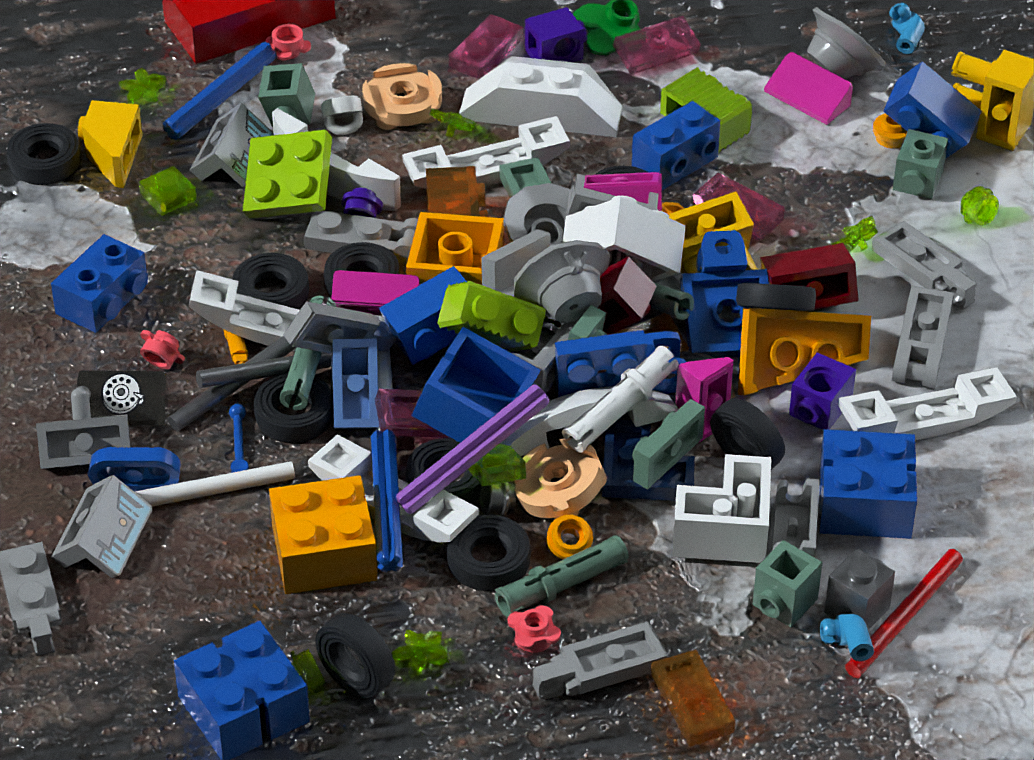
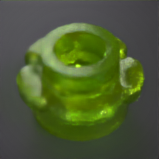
[960,186,999,226]
[290,648,326,695]

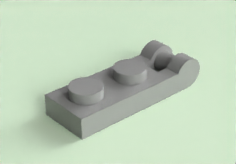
[304,211,418,264]
[892,286,954,388]

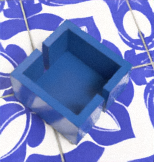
[411,327,541,459]
[819,429,917,539]
[174,621,310,760]

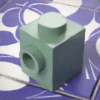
[258,63,316,127]
[893,129,948,199]
[752,540,822,627]

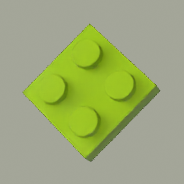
[243,129,332,219]

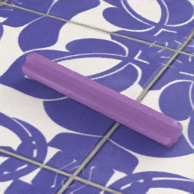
[396,384,549,514]

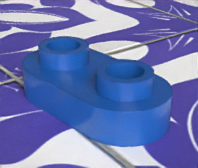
[88,447,181,492]

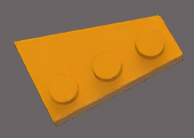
[738,308,871,396]

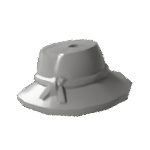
[807,7,886,80]
[504,183,570,245]
[514,240,610,323]

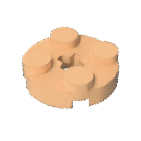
[362,63,442,130]
[513,438,607,519]

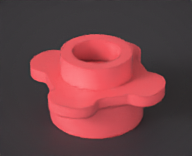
[265,24,311,61]
[140,330,185,370]
[508,605,561,653]

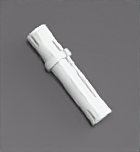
[562,346,679,453]

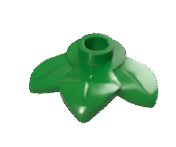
[573,0,645,56]

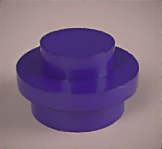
[341,188,383,218]

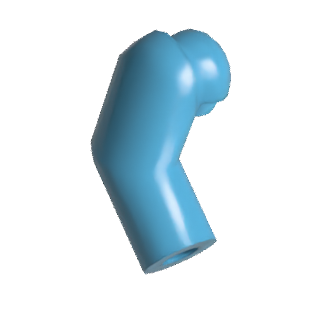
[889,3,925,54]
[820,614,874,661]

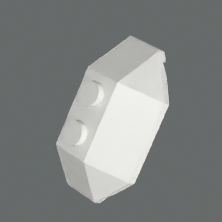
[459,56,622,137]

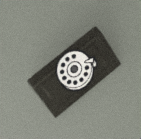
[77,370,169,425]

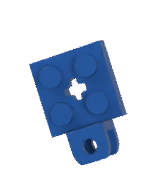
[680,230,769,358]
[555,330,686,399]

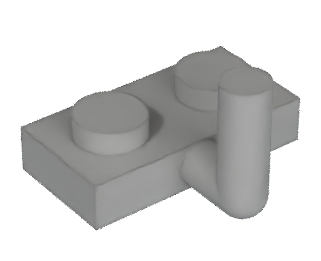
[36,386,131,469]

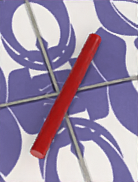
[845,549,963,678]

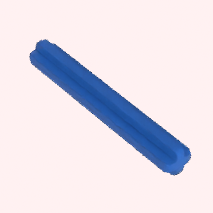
[162,42,276,140]
[371,429,403,573]

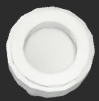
[321,96,363,135]

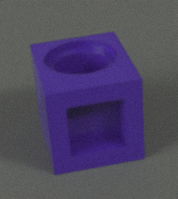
[525,7,587,63]
[789,352,856,430]

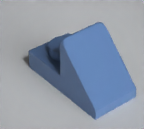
[331,339,379,430]

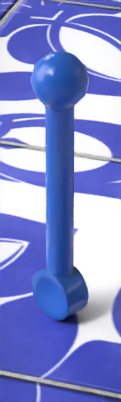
[229,403,249,473]

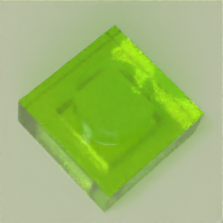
[139,166,197,216]
[468,444,526,486]

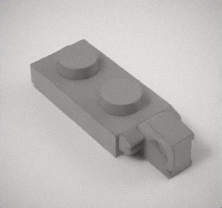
[872,221,977,310]
[283,301,396,353]
[0,542,62,656]
[532,622,669,700]

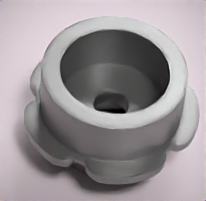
[480,474,516,517]

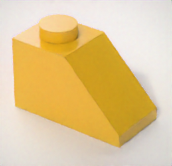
[78,100,143,188]

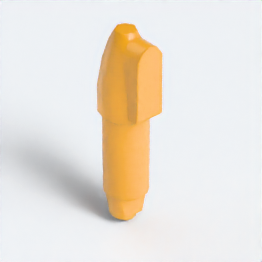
[223,329,249,365]

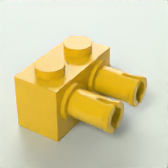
[951,50,1034,151]
[668,191,759,274]

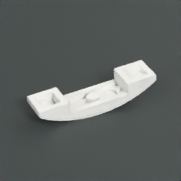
[272,108,401,211]
[402,116,570,191]
[188,270,326,351]
[837,368,1017,440]
[499,386,678,460]
[308,434,479,542]

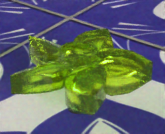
[118,68,167,104]
[430,108,477,137]
[832,216,878,251]
[391,630,449,676]

